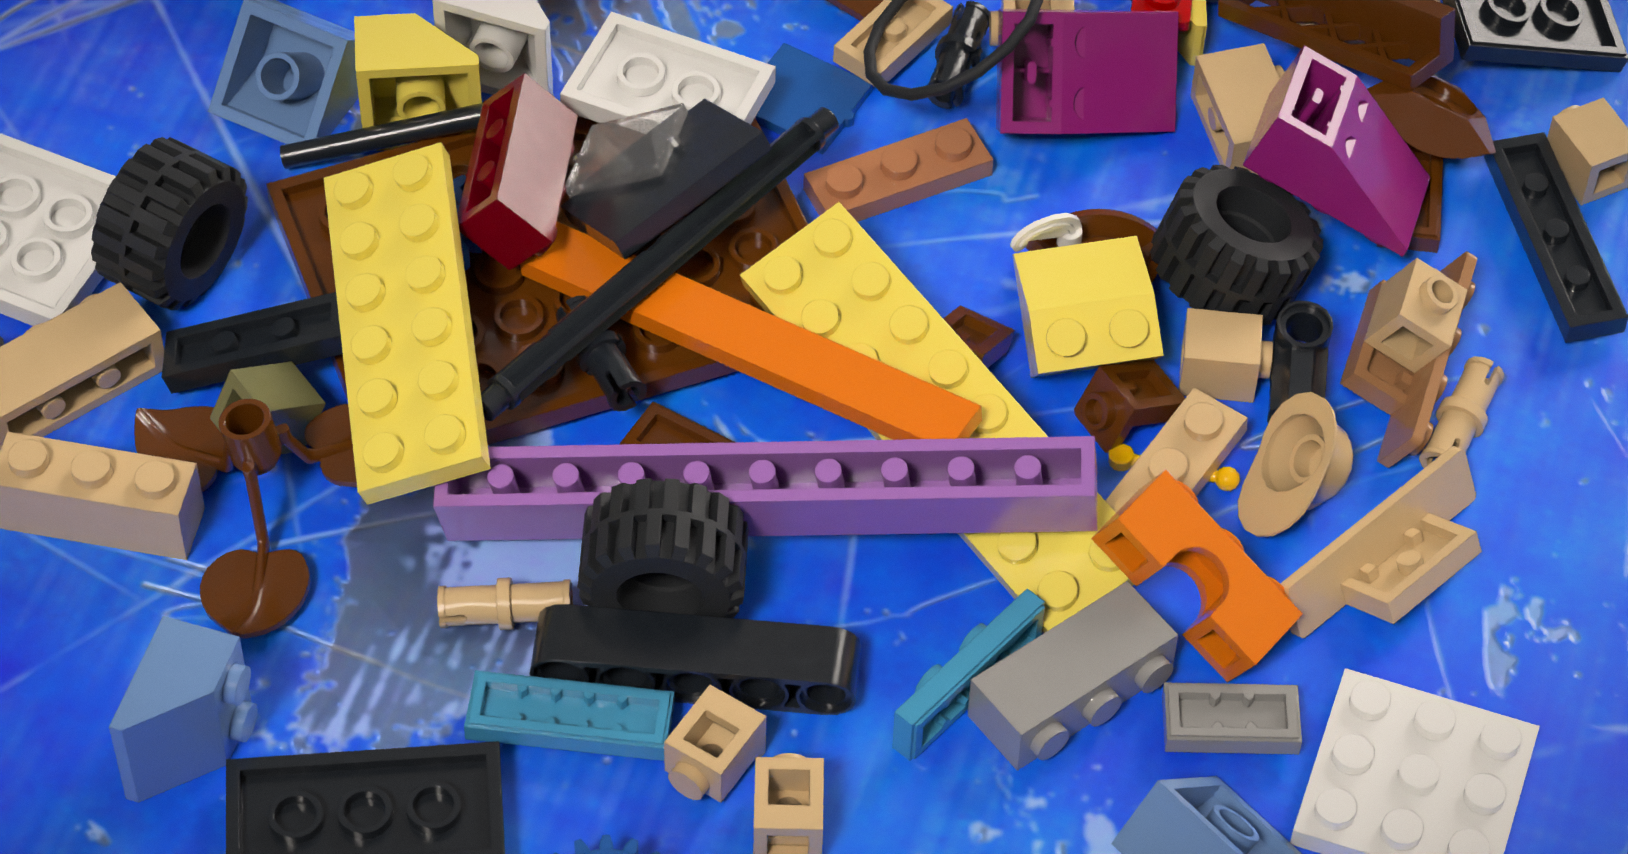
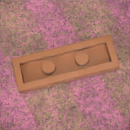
[803,118,993,222]

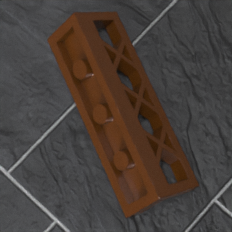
[1218,0,1455,91]

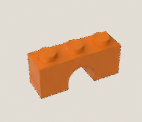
[1091,470,1303,682]

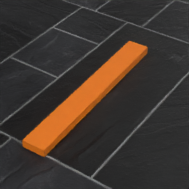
[520,221,982,440]

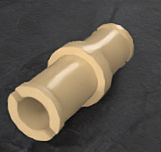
[1419,356,1504,468]
[437,577,573,630]

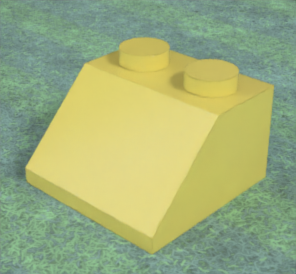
[354,13,482,151]
[1012,236,1164,378]

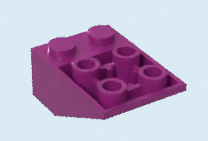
[996,9,1178,134]
[1243,45,1430,257]

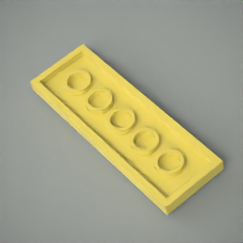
[324,142,491,505]

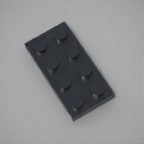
[226,741,505,854]

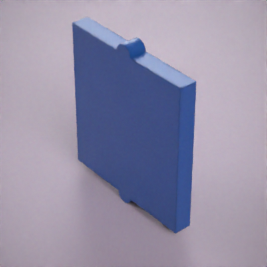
[755,43,873,155]

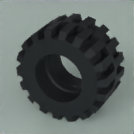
[91,137,248,310]
[1150,165,1323,326]
[577,478,749,618]

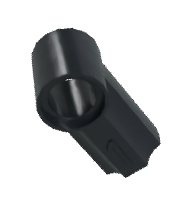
[1267,301,1333,423]

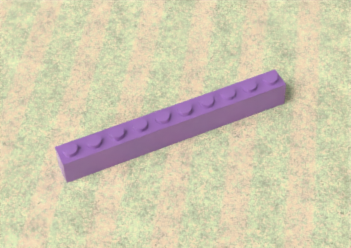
[433,436,1098,541]

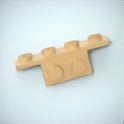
[1281,446,1482,638]

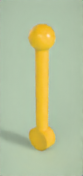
[1108,444,1240,491]

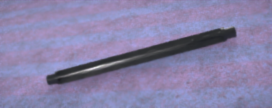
[481,107,839,421]

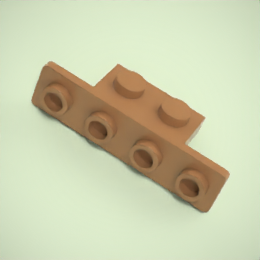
[1340,251,1478,468]

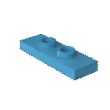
[892,589,1045,761]
[464,670,675,761]

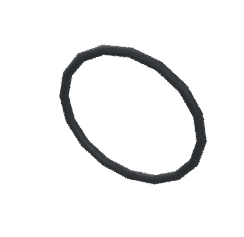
[863,0,1043,101]

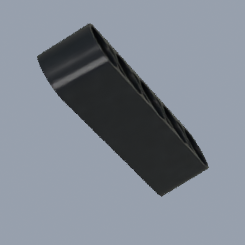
[529,604,861,715]

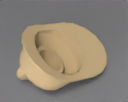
[1238,392,1354,537]

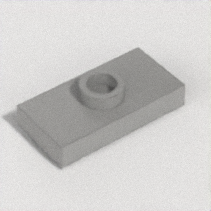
[1162,682,1302,755]

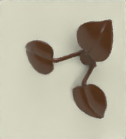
[134,399,357,638]

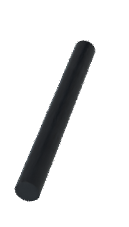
[280,103,483,169]

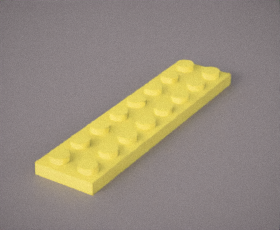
[740,202,1134,633]

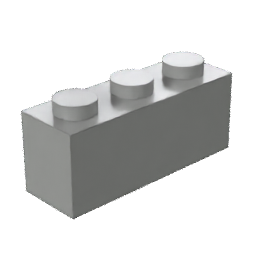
[967,581,1178,771]

